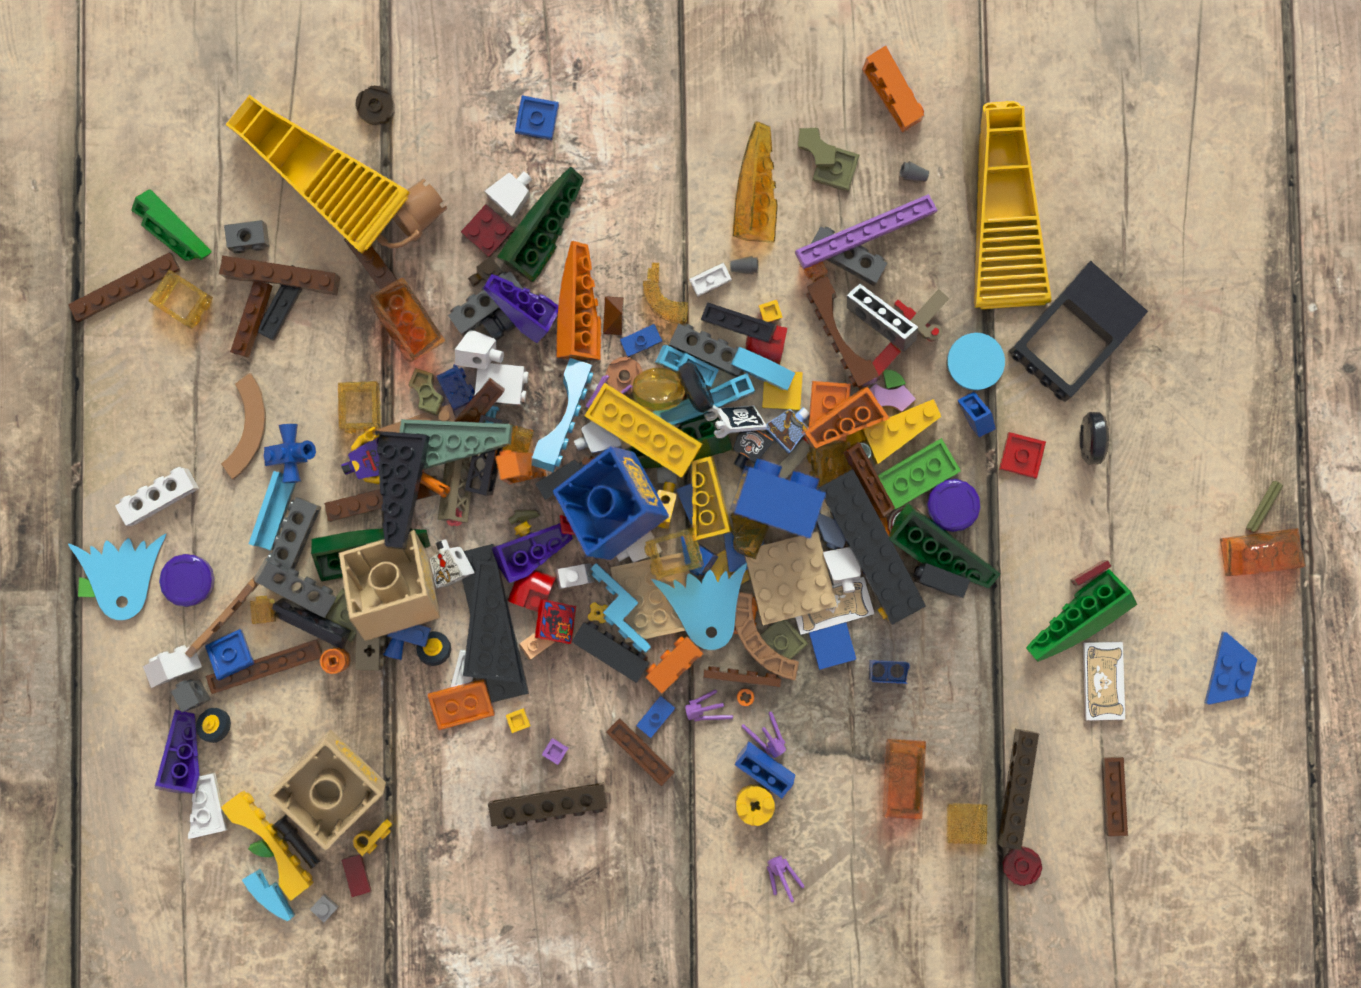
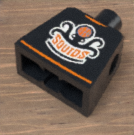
[732,430,775,470]

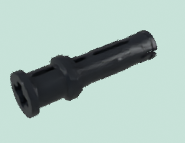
[272,815,321,869]

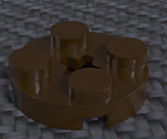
[355,85,395,125]

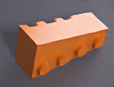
[496,450,547,484]

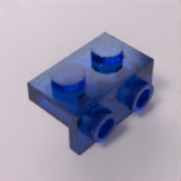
[436,364,475,411]

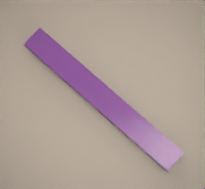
[795,194,938,269]

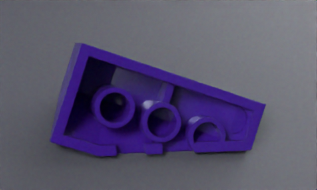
[483,274,558,343]
[491,523,573,583]
[155,710,199,794]

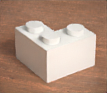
[143,645,202,688]

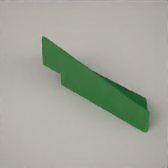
[131,189,212,261]

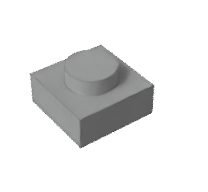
[657,467,677,484]
[310,894,339,922]

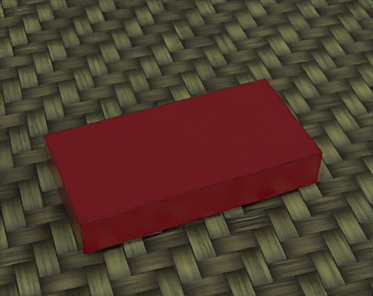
[1070,560,1111,586]
[341,854,372,897]

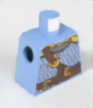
[766,407,809,454]

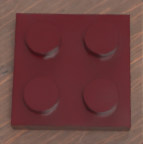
[461,204,515,257]

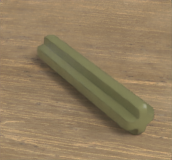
[1246,481,1283,533]

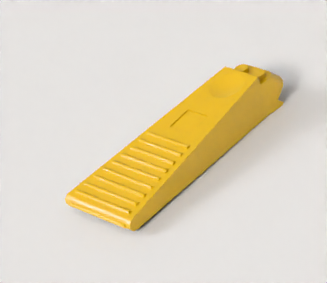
[225,95,410,254]
[974,101,1052,309]

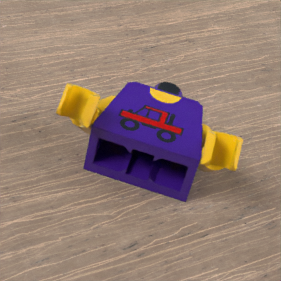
[341,427,380,484]

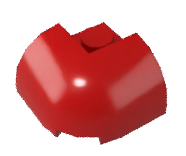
[746,326,787,365]
[507,570,556,612]

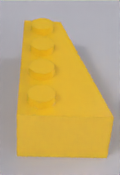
[862,399,941,466]
[692,456,732,541]

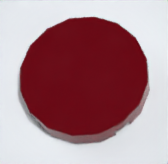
[1003,846,1042,886]

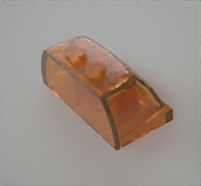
[370,277,445,362]
[1220,528,1306,576]
[883,738,926,819]

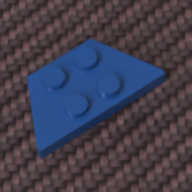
[1204,632,1257,705]

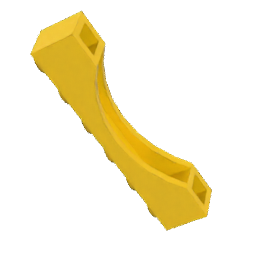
[221,790,314,901]

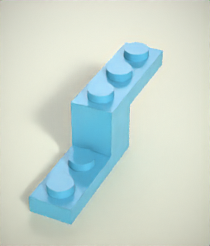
[591,563,651,652]

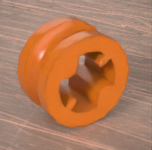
[737,688,754,706]

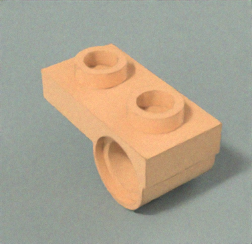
[518,633,555,660]

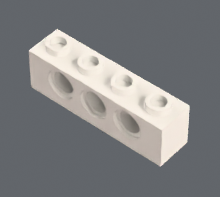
[115,467,199,526]

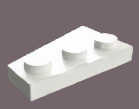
[188,773,228,839]

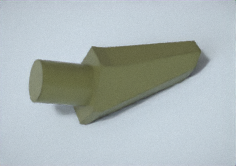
[508,510,540,525]

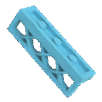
[249,471,296,551]

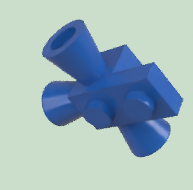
[263,424,316,483]
[383,625,431,660]

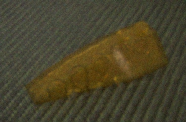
[733,121,778,243]

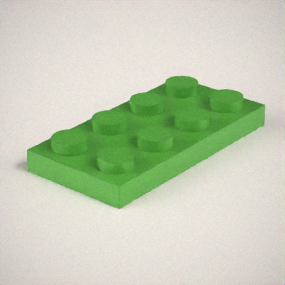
[878,438,961,510]

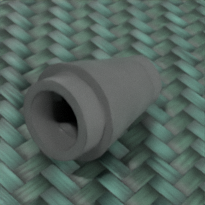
[899,161,929,182]
[730,256,759,275]

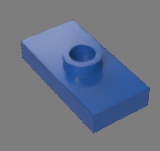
[620,324,662,357]
[636,696,675,738]

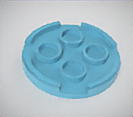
[947,333,1005,390]

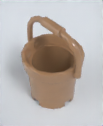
[376,179,447,248]

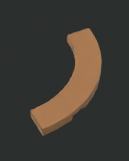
[221,373,266,480]
[185,576,259,658]
[735,591,799,681]

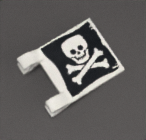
[705,405,767,438]

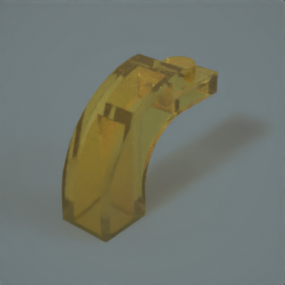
[643,262,688,324]

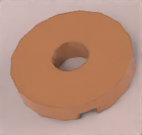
[606,357,644,395]

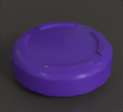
[926,479,981,532]
[159,554,215,607]

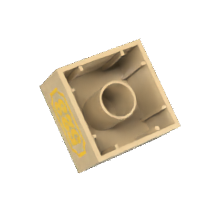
[339,530,440,641]
[268,729,386,851]

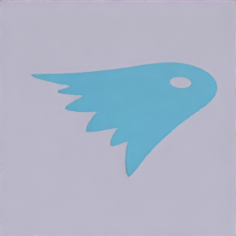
[68,534,166,620]
[651,563,747,650]

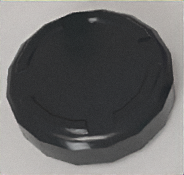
[677,362,714,413]
[1079,412,1109,465]

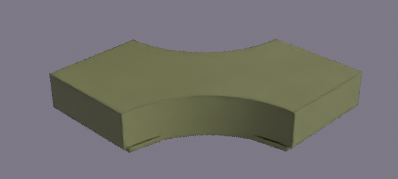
[798,128,837,167]
[408,368,444,416]

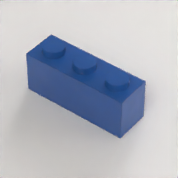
[735,741,796,799]

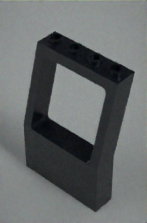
[1008,261,1148,402]

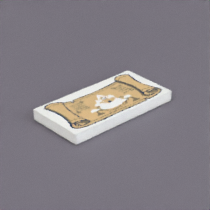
[795,577,874,635]
[1083,642,1125,720]

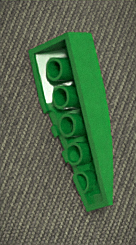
[1026,569,1138,662]

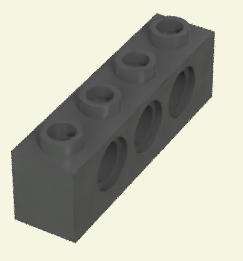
[811,226,887,286]
[448,271,523,337]
[847,284,918,352]
[669,323,742,377]
[267,497,321,576]
[254,558,336,618]

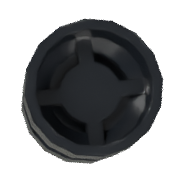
[481,308,516,341]

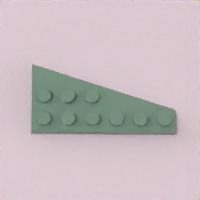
[400,419,513,470]

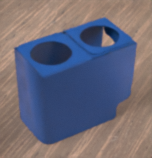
[869,660,909,684]

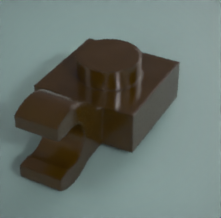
[468,257,503,287]

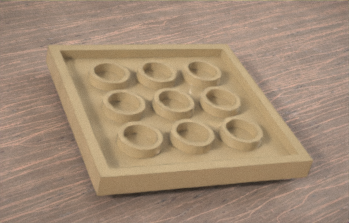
[743,531,837,625]
[610,552,690,643]

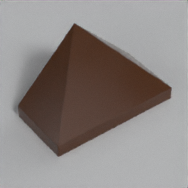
[603,296,624,335]

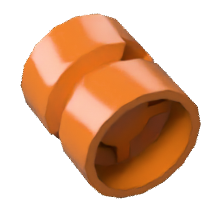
[320,648,351,674]

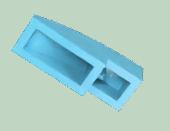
[655,345,719,387]
[731,347,795,390]
[242,869,295,921]

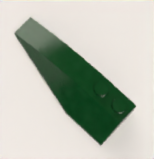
[497,167,584,283]
[624,412,733,469]
[889,503,1001,589]
[311,528,431,582]

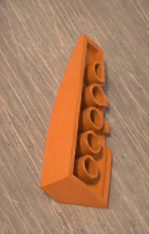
[557,241,601,360]

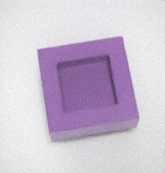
[542,738,568,765]

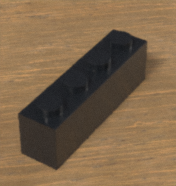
[571,621,650,683]

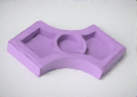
[870,384,915,412]

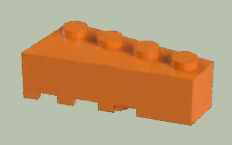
[862,45,924,132]
[801,387,890,448]

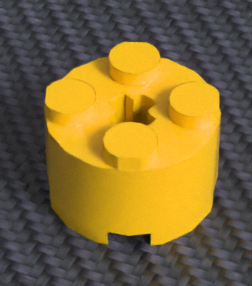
[735,784,775,826]

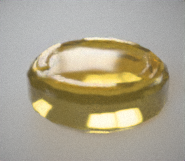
[632,368,685,411]

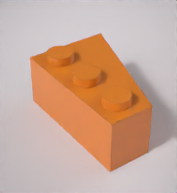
[646,636,703,694]

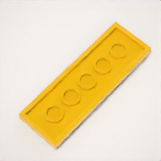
[585,383,703,477]

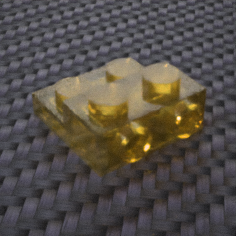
[807,441,851,486]

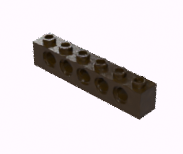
[997,728,1039,850]
[488,782,608,829]

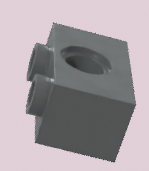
[224,220,270,253]
[171,679,211,712]

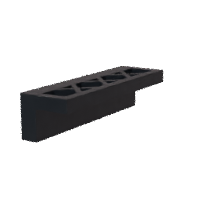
[465,415,509,496]
[272,598,351,649]

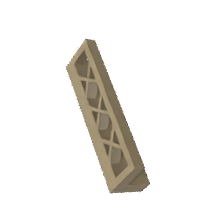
[438,456,473,523]

